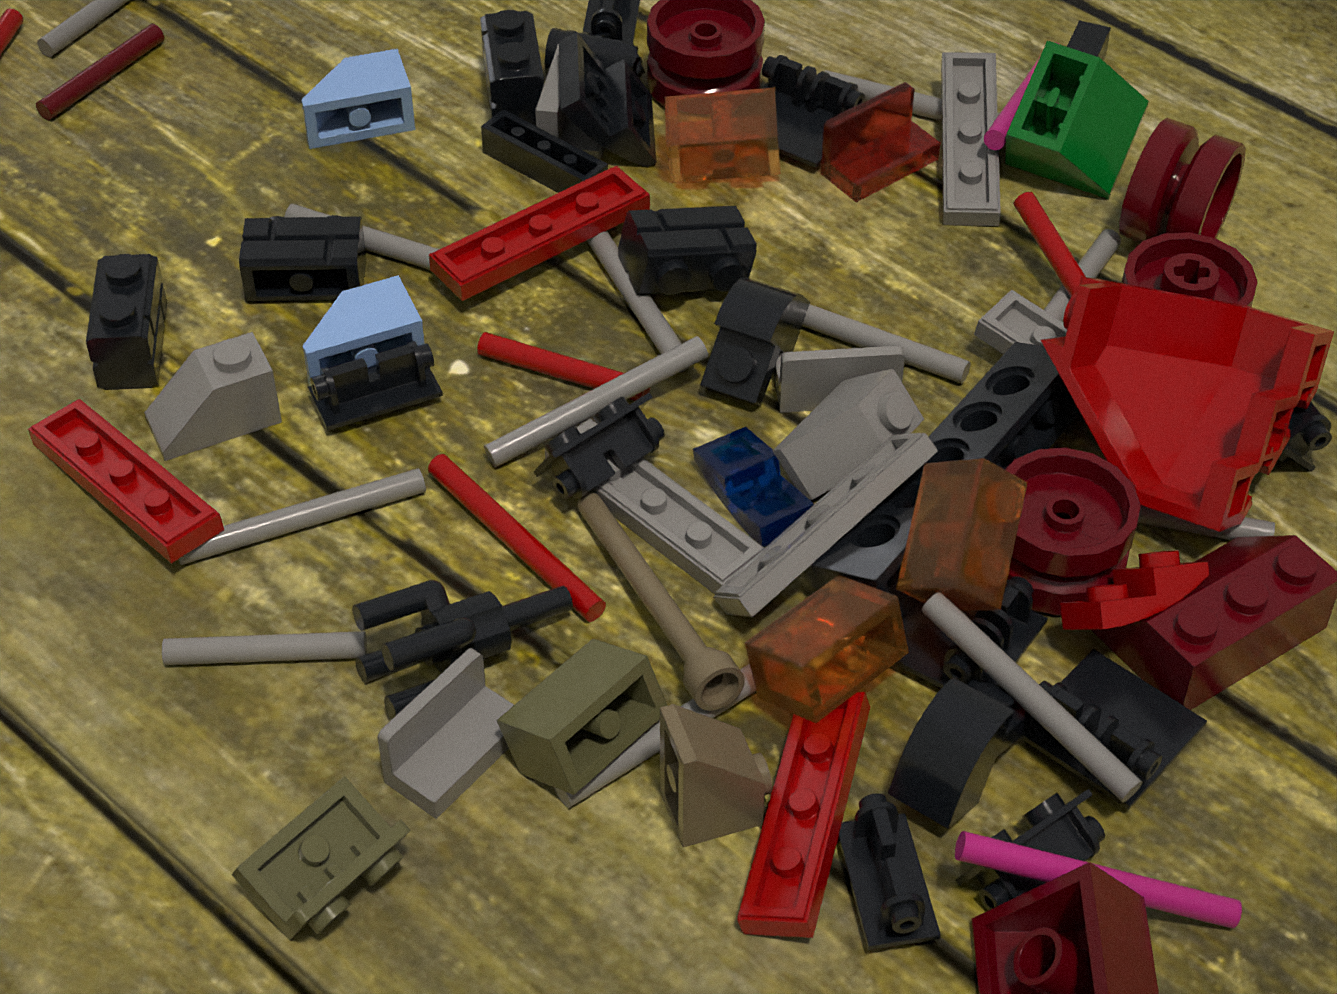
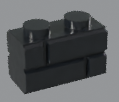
[480,10,544,126]
[618,206,757,295]
[239,215,366,302]
[86,254,167,390]

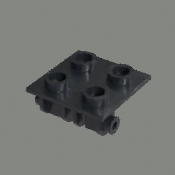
[724,55,871,168]
[865,568,1048,688]
[1020,649,1207,810]

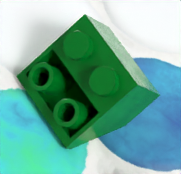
[1005,40,1149,199]

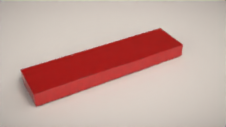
[429,165,650,301]
[28,399,224,563]
[737,691,871,938]

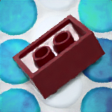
[1091,535,1337,710]
[972,862,1159,994]

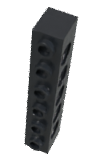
[811,342,1080,632]

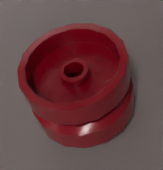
[647,0,765,118]
[1119,118,1246,243]
[1122,232,1258,307]
[984,448,1141,615]

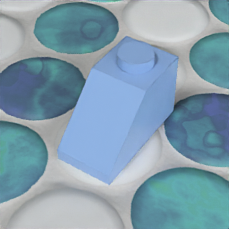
[301,49,415,149]
[303,275,425,386]

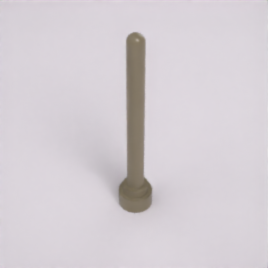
[577,492,745,711]

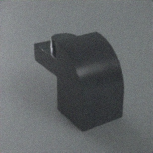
[700,277,810,407]
[887,677,1032,829]

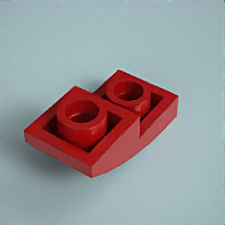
[1060,550,1209,630]

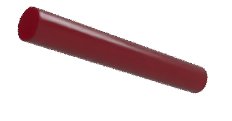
[36,23,164,120]

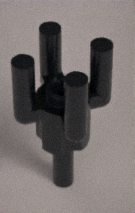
[352,580,573,720]

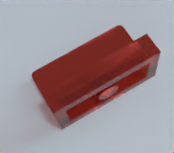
[821,82,940,202]

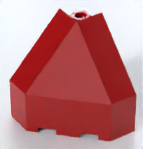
[1041,276,1334,532]

